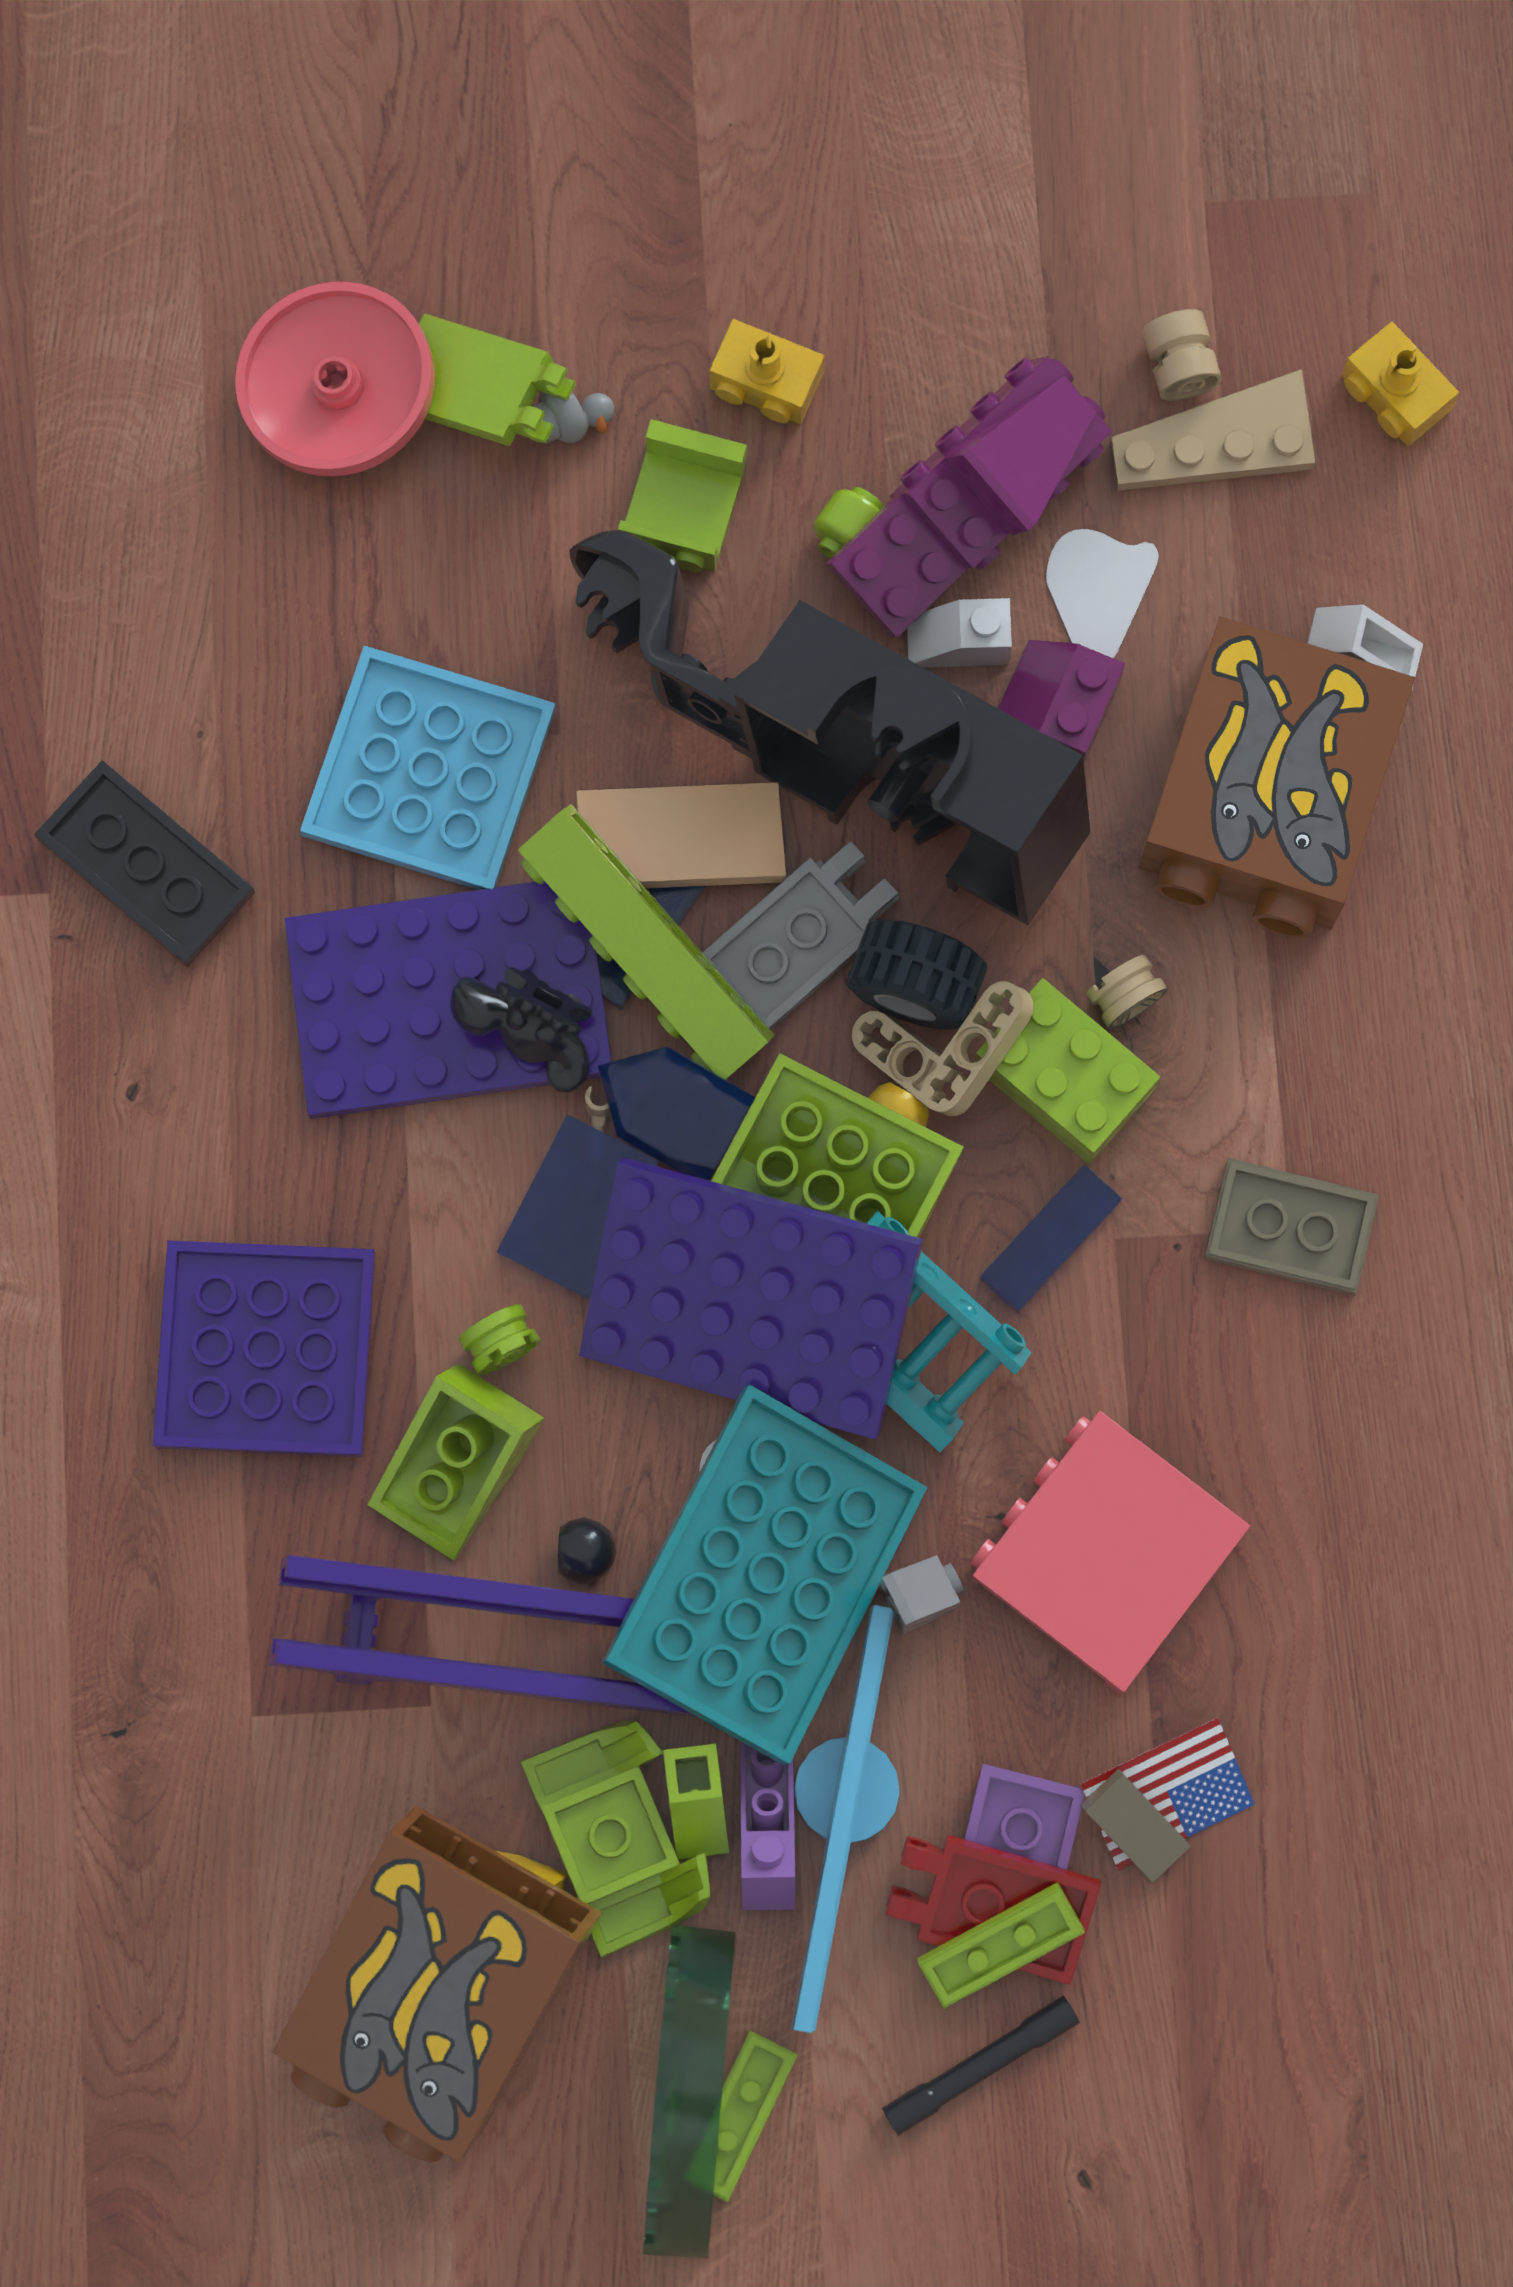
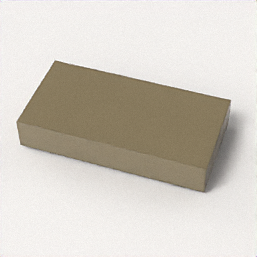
[1080,1769,1191,1883]

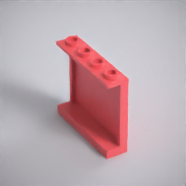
[969,1410,1251,1696]

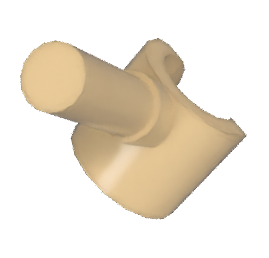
[585,1086,616,1161]

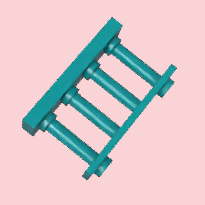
[866,1211,1032,1452]

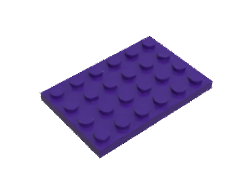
[285,882,614,1119]
[579,1157,923,1440]

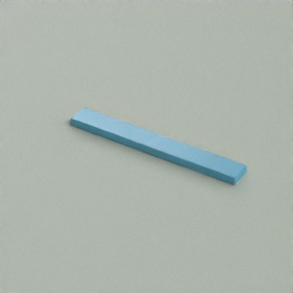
[790,1605,894,2033]

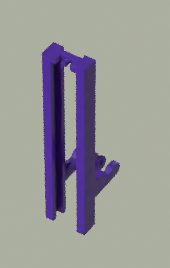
[269,1555,697,1717]

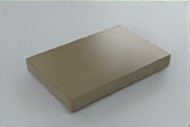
[1204,1158,1379,1296]

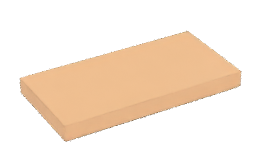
[576,782,786,888]

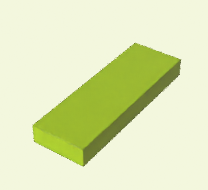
[918,1882,1084,2008]
[680,2031,798,2202]

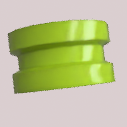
[458,1304,541,1376]

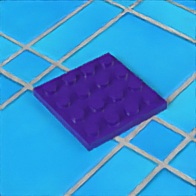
[153,1240,376,1457]

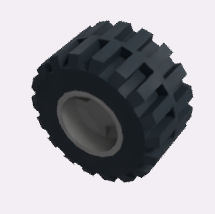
[846,920,988,1030]

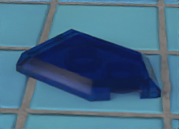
[598,1046,756,1181]

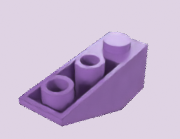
[740,1741,795,1910]

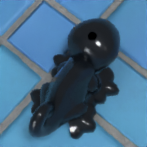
[450,967,592,1093]

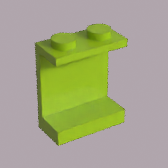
[618,419,747,572]

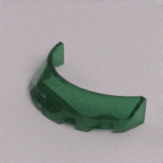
[643,1925,736,2258]

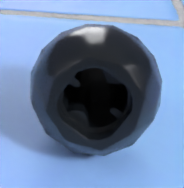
[558,1517,617,1584]

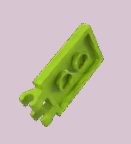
[419,313,577,446]

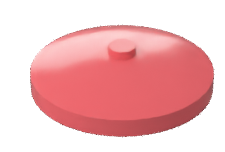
[235,282,435,476]

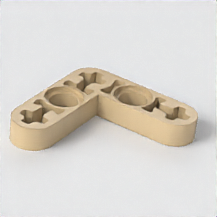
[852,981,1033,1116]

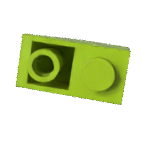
[663,1743,730,1860]

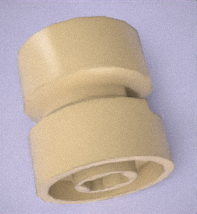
[1141,309,1222,401]

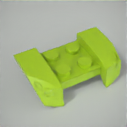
[520,1720,710,1958]

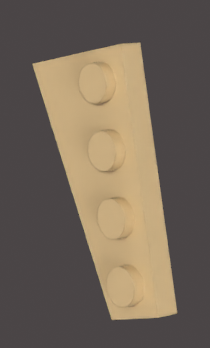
[1110,369,1316,491]

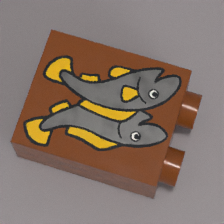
[1139,616,1415,939]
[272,1806,602,2163]

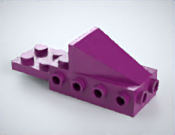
[826,356,1112,638]

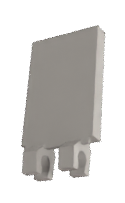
[702,841,900,1030]

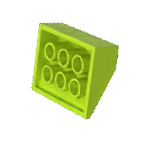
[711,1053,964,1238]

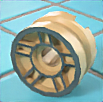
[1086,955,1168,1029]

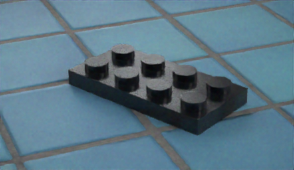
[34,760,255,967]

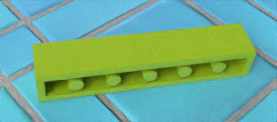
[518,804,774,1082]

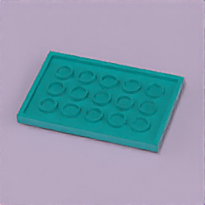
[601,1385,928,1766]

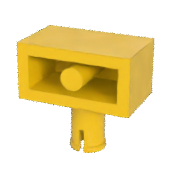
[709,319,825,425]
[1342,321,1459,447]

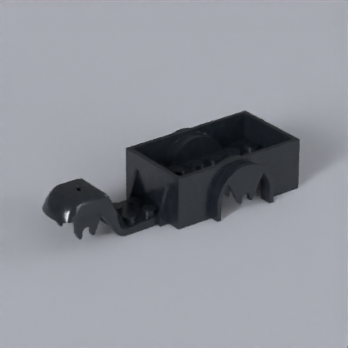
[569,530,1091,925]

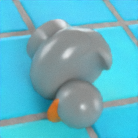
[533,392,615,444]

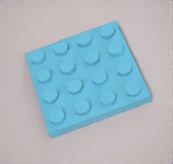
[300,646,556,890]

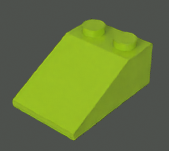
[367,1363,544,1560]

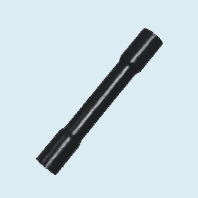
[882,1995,1080,2136]

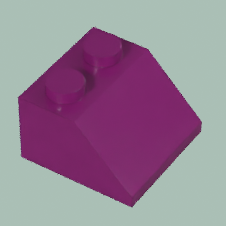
[998,640,1125,763]

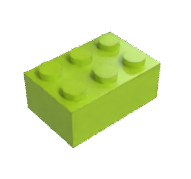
[974,978,1161,1165]

